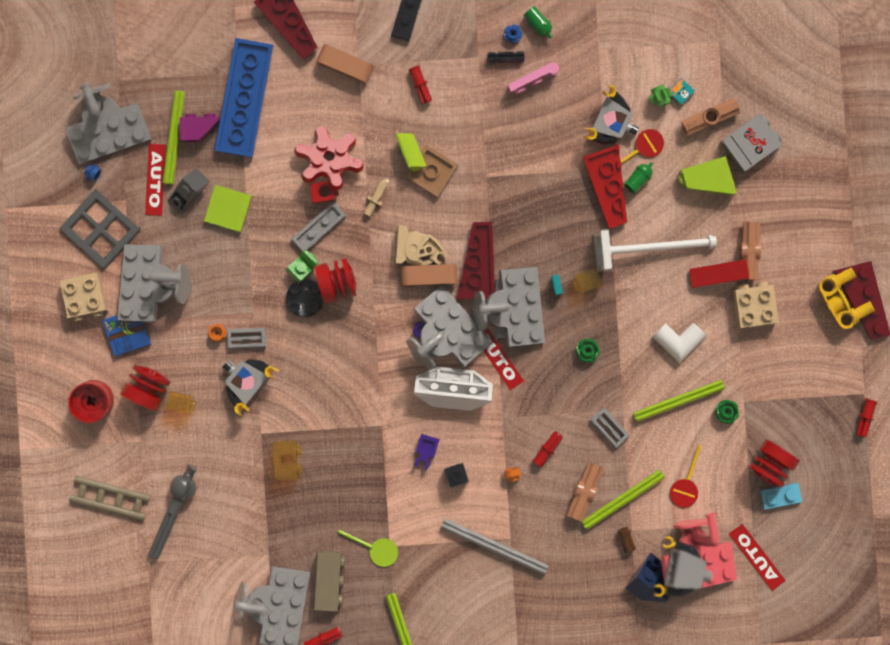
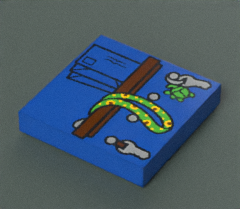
[102,315,152,356]

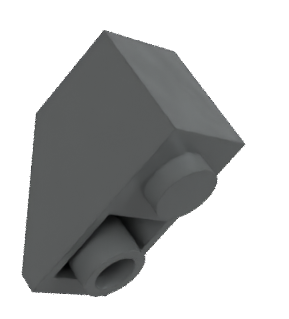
[167,169,210,213]

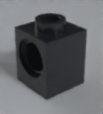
[445,462,469,488]

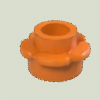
[208,324,227,342]
[503,467,522,482]

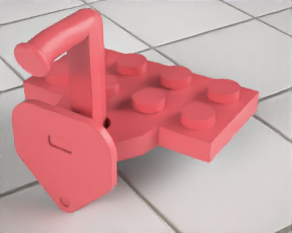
[661,512,737,589]

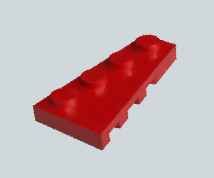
[583,144,627,229]

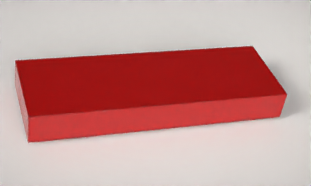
[690,259,750,288]

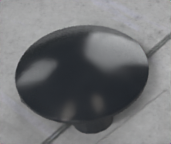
[286,279,324,317]

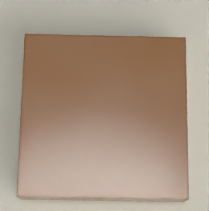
[406,145,458,198]

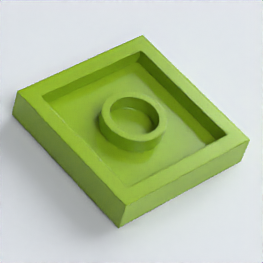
[204,185,252,232]

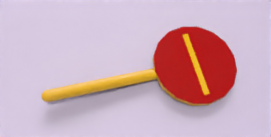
[621,129,664,164]
[670,445,701,507]

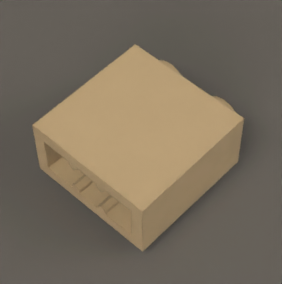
[60,273,109,321]
[733,282,779,328]

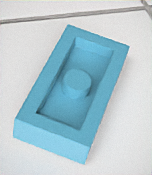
[760,483,802,510]

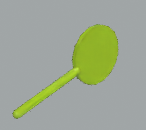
[338,530,398,567]

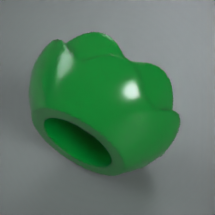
[576,339,600,362]
[715,400,739,424]

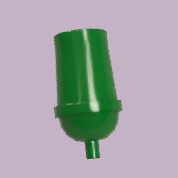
[523,6,553,39]
[624,162,653,194]

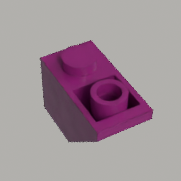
[180,113,220,142]

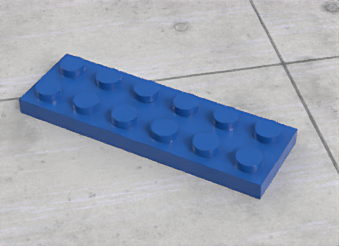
[215,38,274,158]

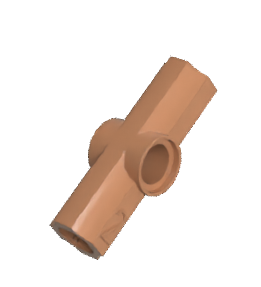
[681,98,741,136]
[739,222,761,280]
[567,462,604,521]

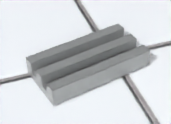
[227,328,267,349]
[590,407,630,448]

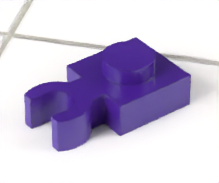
[415,434,440,470]

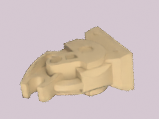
[396,225,448,266]

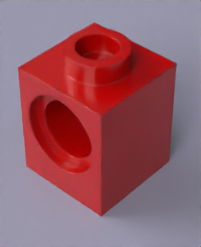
[310,181,339,204]

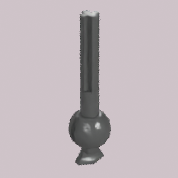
[148,464,197,559]

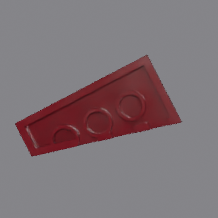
[254,0,318,60]
[457,221,495,300]
[833,261,890,340]

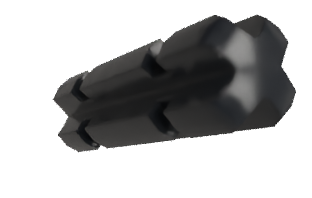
[487,51,525,63]

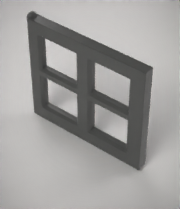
[60,189,141,269]

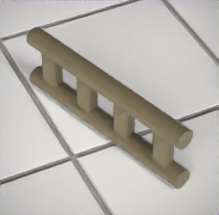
[69,476,151,521]

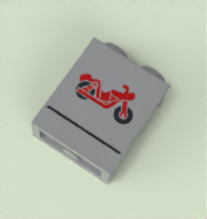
[720,114,782,173]

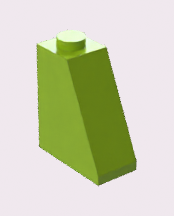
[678,156,737,196]

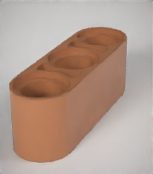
[316,44,374,84]
[401,264,457,286]

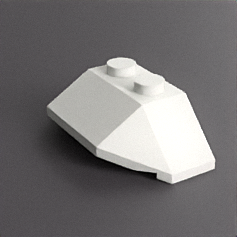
[414,367,493,411]

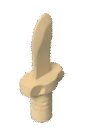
[364,179,389,217]

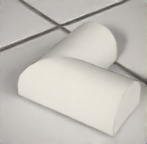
[652,323,706,364]

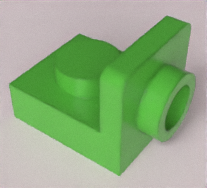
[285,250,319,283]

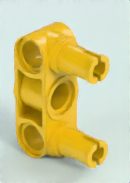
[819,268,875,329]

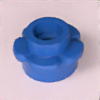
[504,24,522,43]
[84,164,102,182]

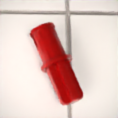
[408,66,432,104]
[856,398,877,437]
[532,431,563,468]
[304,627,342,645]

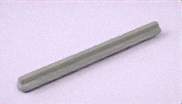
[442,519,548,575]

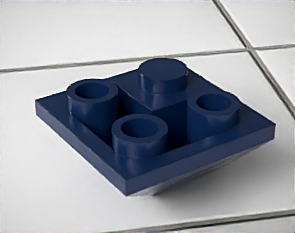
[626,553,670,603]

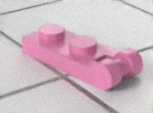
[507,62,559,95]

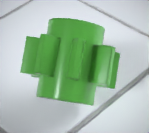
[649,84,673,108]

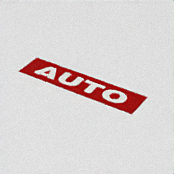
[145,144,166,216]
[483,327,524,391]
[729,524,786,591]

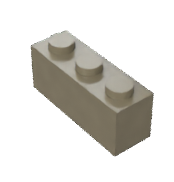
[314,550,345,612]

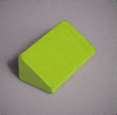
[396,133,426,173]

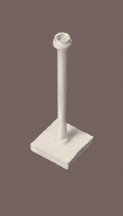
[594,230,717,272]

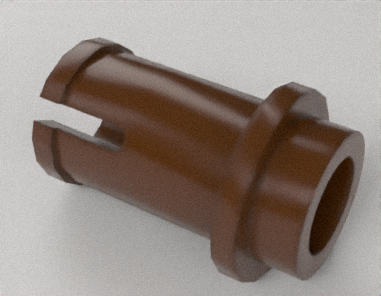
[617,527,636,553]

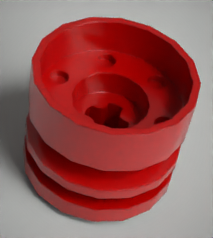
[314,257,357,305]
[120,364,171,411]
[68,380,114,423]
[748,439,800,489]

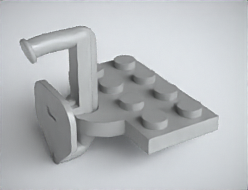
[65,83,152,164]
[118,245,192,323]
[472,267,545,347]
[406,285,492,370]
[235,566,310,645]

